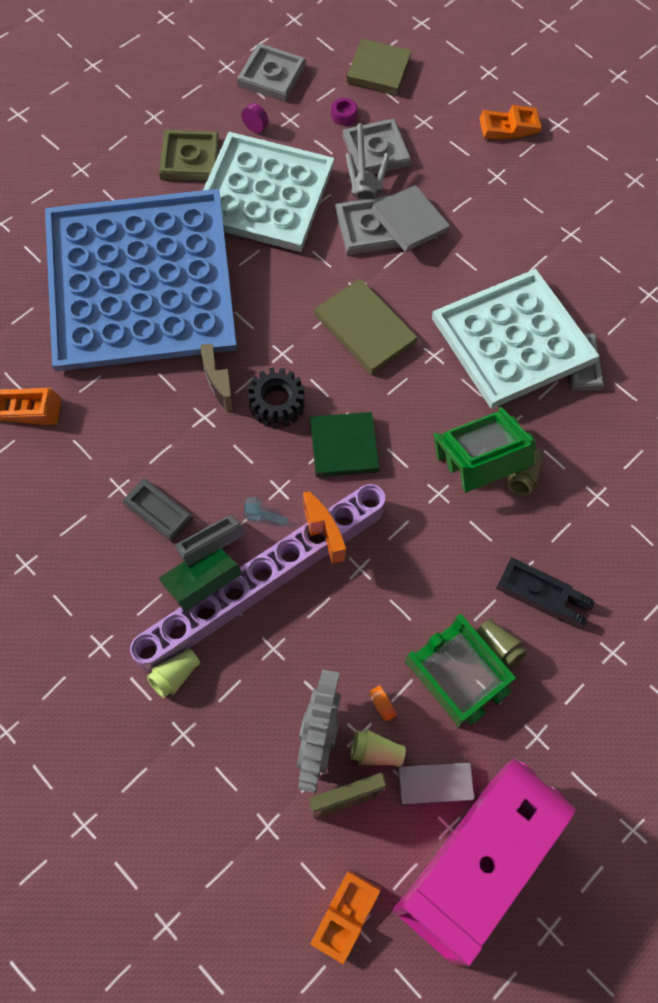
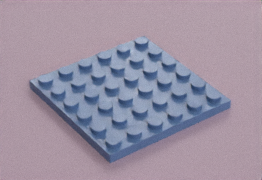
[45,189,237,372]

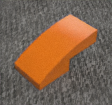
[479,105,542,139]
[303,491,346,564]
[310,869,381,965]

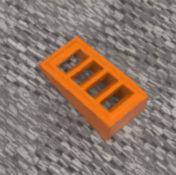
[0,388,62,425]

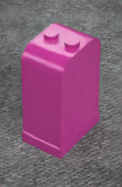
[392,758,576,966]

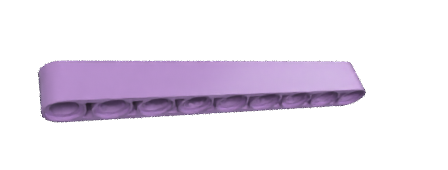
[130,484,385,672]

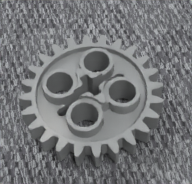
[296,669,341,793]

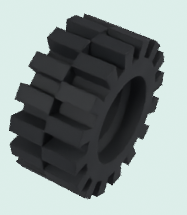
[248,368,305,428]

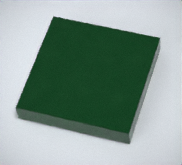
[310,412,379,478]
[158,549,242,612]

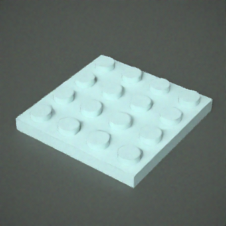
[203,132,334,252]
[432,269,599,409]

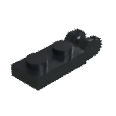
[496,557,595,629]

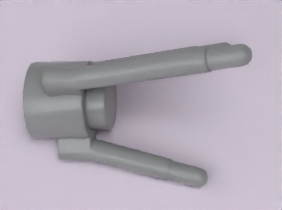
[346,123,390,200]

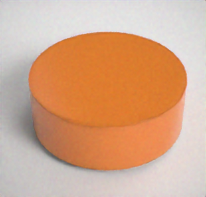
[368,685,397,722]

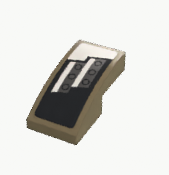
[200,344,233,412]

